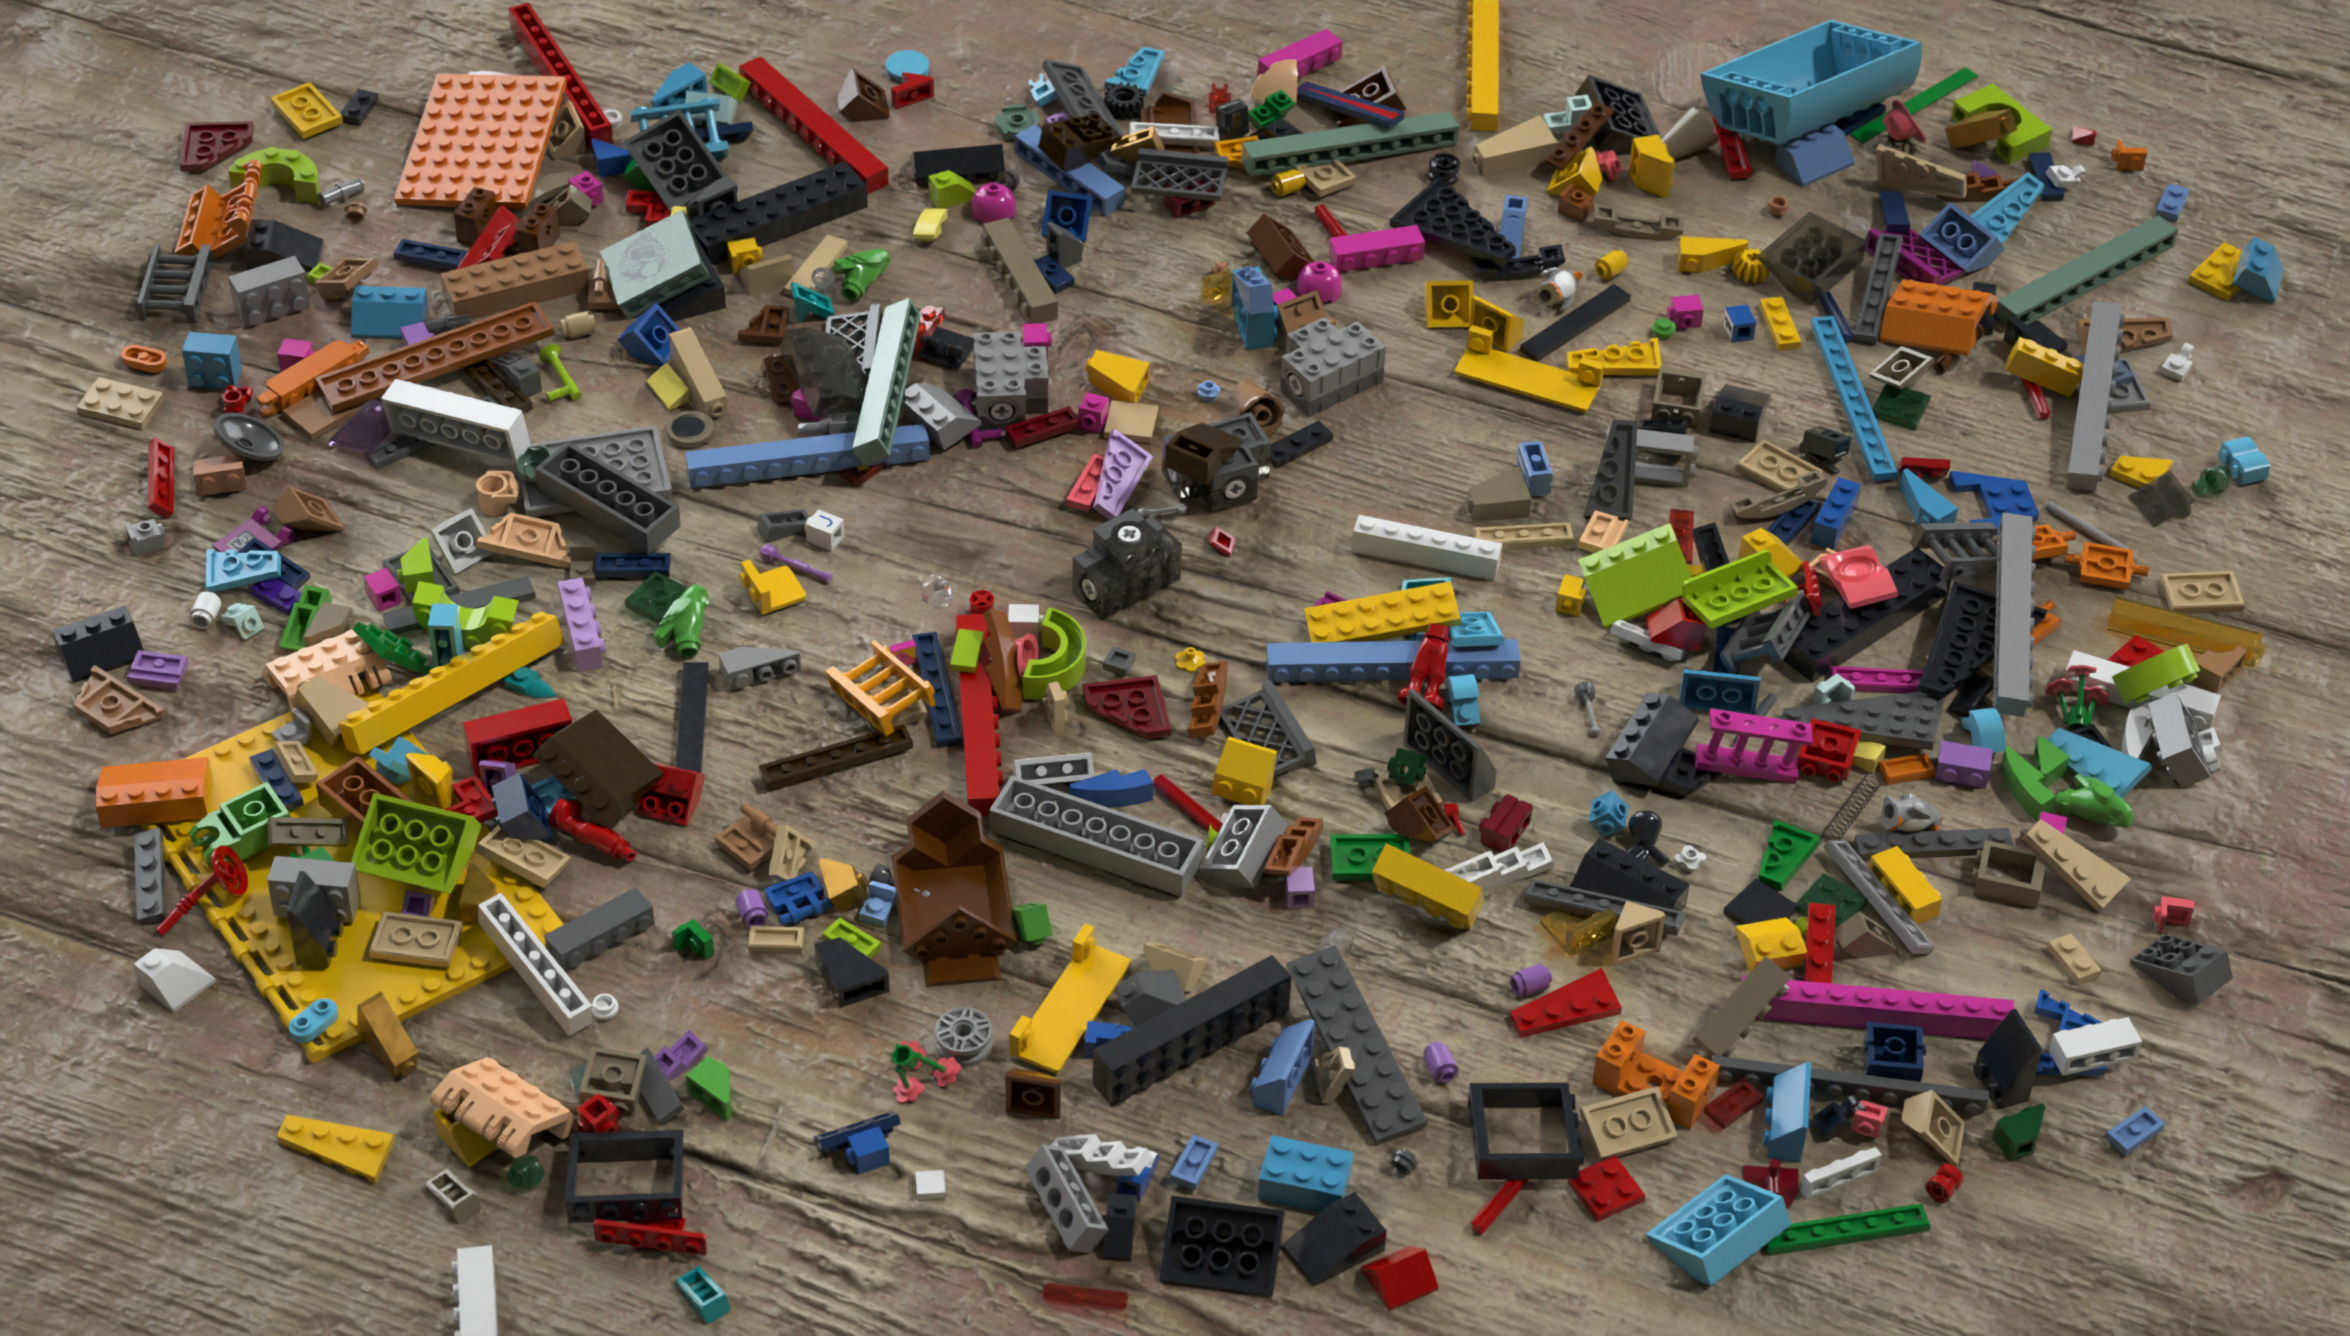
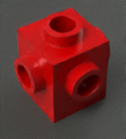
[577,1093,620,1133]

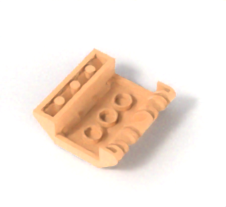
[262,629,392,714]
[429,1057,580,1158]

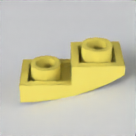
[913,208,948,242]

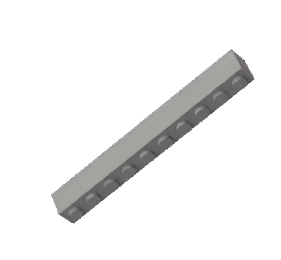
[2067,301,2125,491]
[1993,513,2036,717]

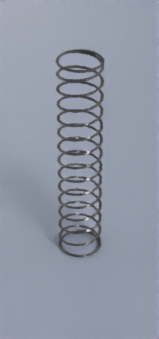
[1823,772,1882,841]

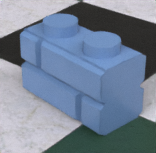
[1516,441,1553,496]

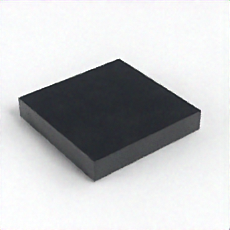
[1723,879,1798,925]

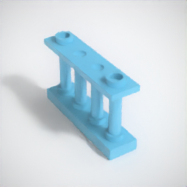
[630,98,729,158]

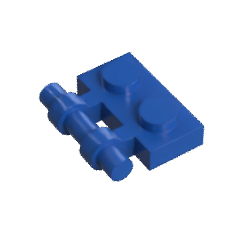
[764,871,832,926]

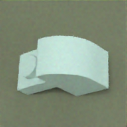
[1543,95,1592,134]

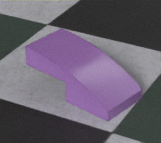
[655,1029,710,1081]

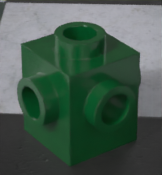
[1387,748,1427,789]

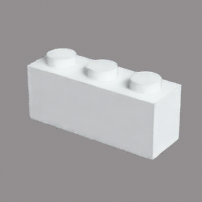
[1012,752,1094,784]
[2049,1017,2142,1076]

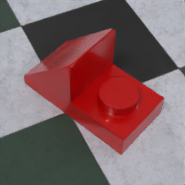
[891,72,934,110]

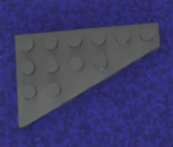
[1781,692,1945,750]

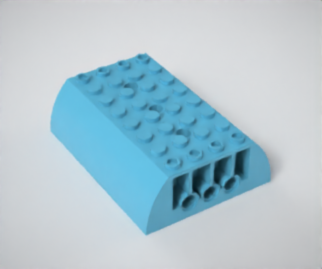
[1700,20,1922,145]

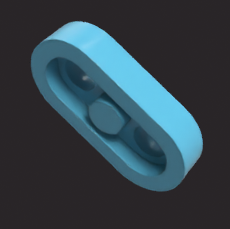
[289,999,338,1043]

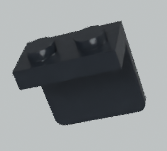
[2003,315,2068,353]

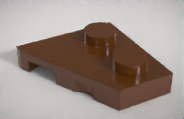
[738,305,789,344]

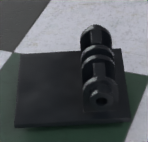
[917,327,974,370]

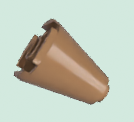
[1233,380,1285,436]

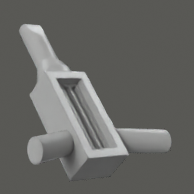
[798,396,864,435]

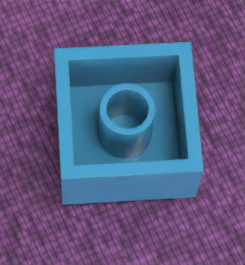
[182,332,242,389]

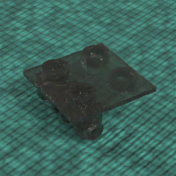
[2129,470,2195,527]

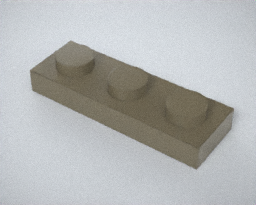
[267,817,349,847]

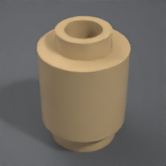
[560,311,596,339]

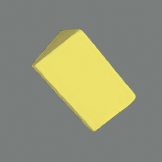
[647,363,690,410]

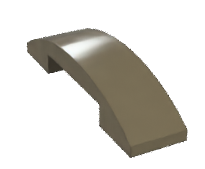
[506,172,577,219]
[1593,204,1684,239]
[1729,469,1827,518]

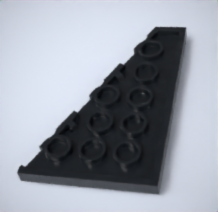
[1389,176,1516,266]
[1917,581,2048,699]

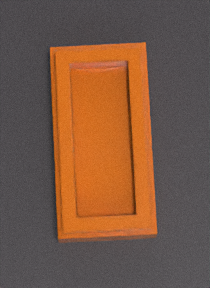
[1878,753,1936,785]

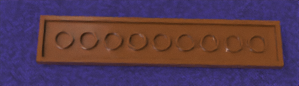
[315,301,555,413]

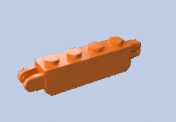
[257,340,370,418]

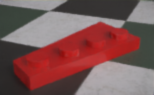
[1510,968,1622,1038]

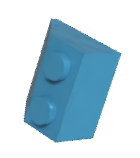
[2233,237,2284,304]

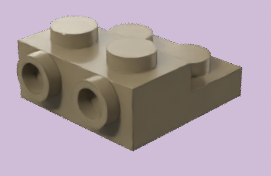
[579,1046,647,1116]

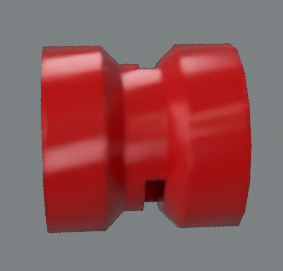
[1925,1164,1964,1203]

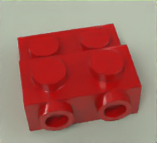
[1797,718,1862,782]

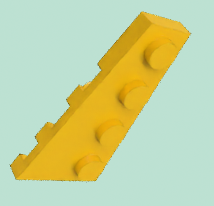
[1566,338,1662,376]
[277,1114,394,1184]

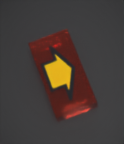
[839,462,889,488]

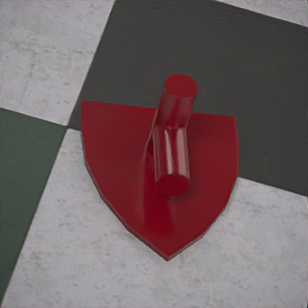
[1743,1159,1799,1209]

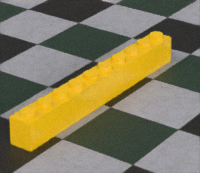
[1466,0,1499,132]
[338,612,565,755]

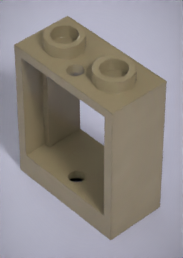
[1651,366,1707,428]
[1971,840,2046,909]

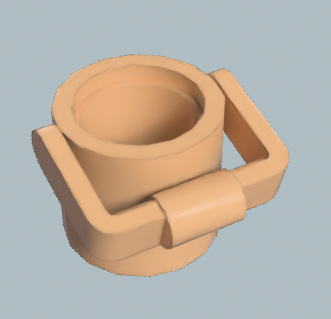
[476,471,519,516]

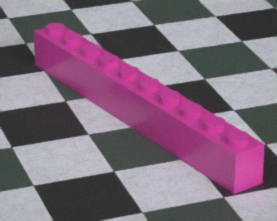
[1741,976,2014,1040]

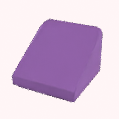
[1971,160,1998,178]
[401,891,436,917]

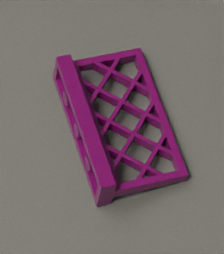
[1863,228,1967,285]

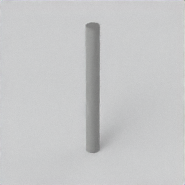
[2045,501,2130,549]

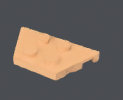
[476,512,571,569]

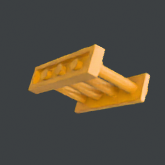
[825,640,936,736]

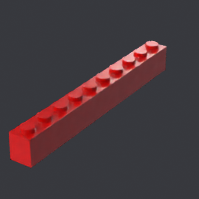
[508,2,613,150]
[739,56,889,194]
[956,614,1003,816]

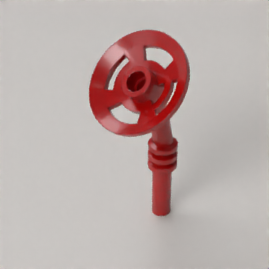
[155,845,248,937]

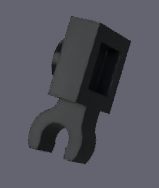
[1813,1095,1866,1140]

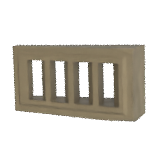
[424,1169,481,1224]

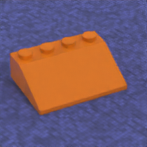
[96,757,209,828]

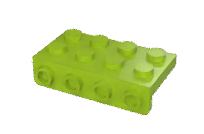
[1682,549,1798,629]

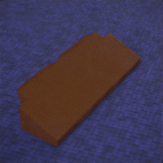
[1139,91,1200,188]

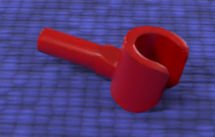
[1443,804,1466,837]

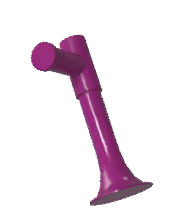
[953,388,1002,449]

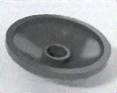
[213,413,285,462]

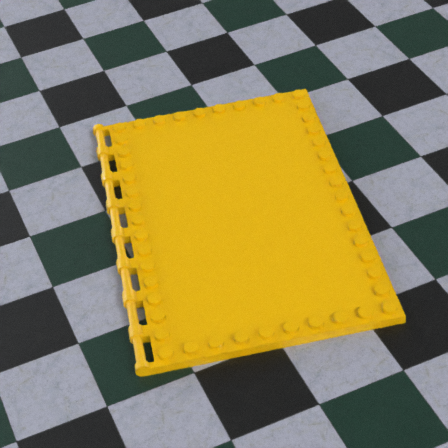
[139,678,564,1063]

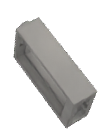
[1606,426,1698,487]

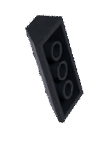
[910,144,1005,184]
[1605,693,1699,786]
[1570,838,1690,911]

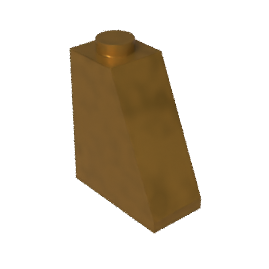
[1945,109,2017,149]
[357,991,418,1080]

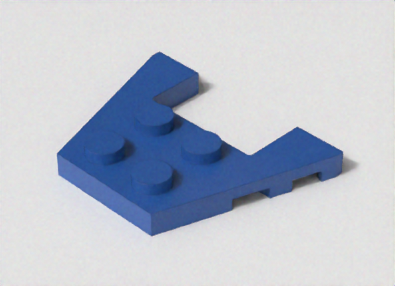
[1949,471,2039,537]
[2034,989,2106,1076]

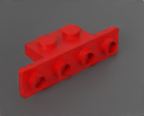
[456,205,518,270]
[1786,560,1823,617]
[593,1218,708,1256]

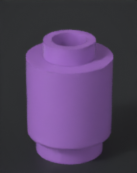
[735,889,768,928]
[1510,963,1552,997]
[1423,1042,1458,1083]

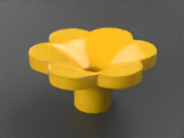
[1175,647,1206,673]

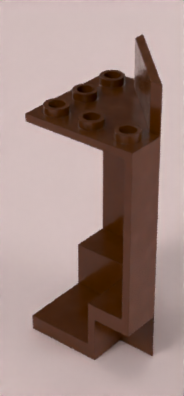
[891,791,1017,987]

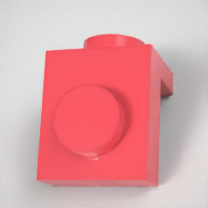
[1595,150,1622,181]
[2153,896,2194,933]
[1851,1100,1888,1139]

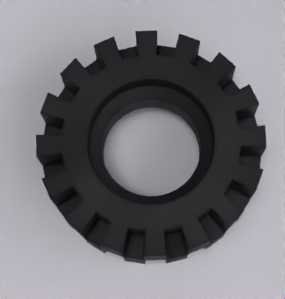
[1104,82,1144,121]

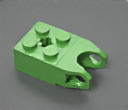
[189,782,291,867]

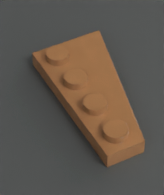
[2076,317,2173,354]

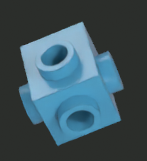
[1588,790,1629,837]

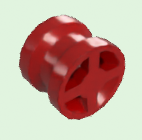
[969,590,994,615]

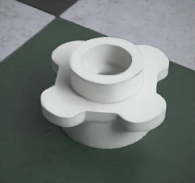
[1675,845,1706,872]

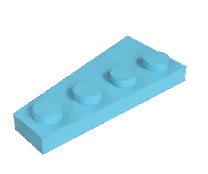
[2046,727,2152,799]

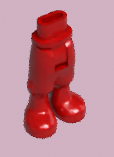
[1397,623,1450,712]
[549,798,637,861]

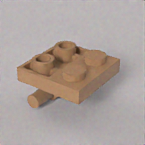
[588,259,621,310]
[1274,290,1336,341]
[715,803,778,871]

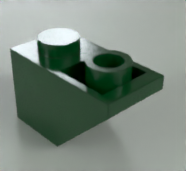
[1992,1103,2046,1162]

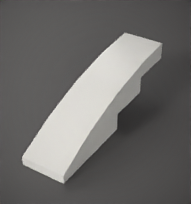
[1445,842,1555,889]
[1051,1134,1152,1176]

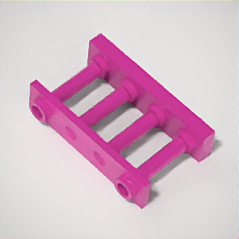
[1695,709,1813,784]

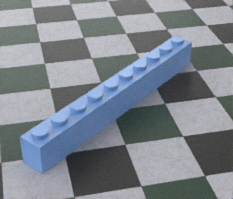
[685,424,930,488]
[1266,639,1521,682]

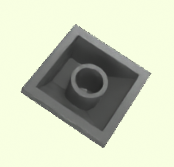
[1115,969,1186,1027]

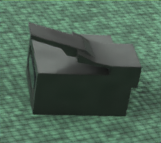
[1215,99,1250,141]
[1799,426,1852,474]

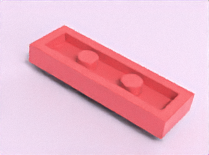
[1066,453,1105,512]

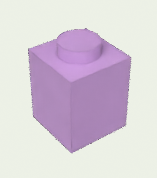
[1285,867,1315,909]

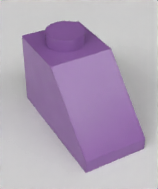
[479,760,516,798]

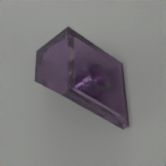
[328,400,391,453]

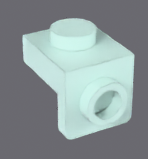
[221,603,264,639]
[1813,674,1855,705]

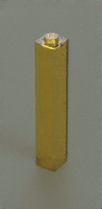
[2107,596,2266,667]

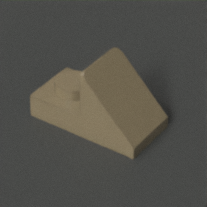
[570,546,598,585]

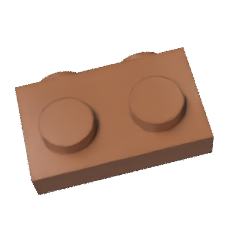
[193,455,247,496]

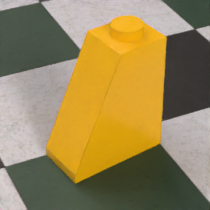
[1085,350,1150,403]

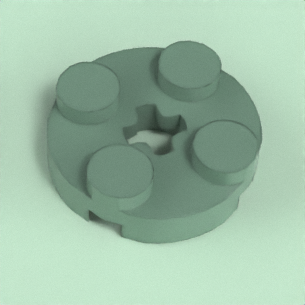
[995,105,1039,141]

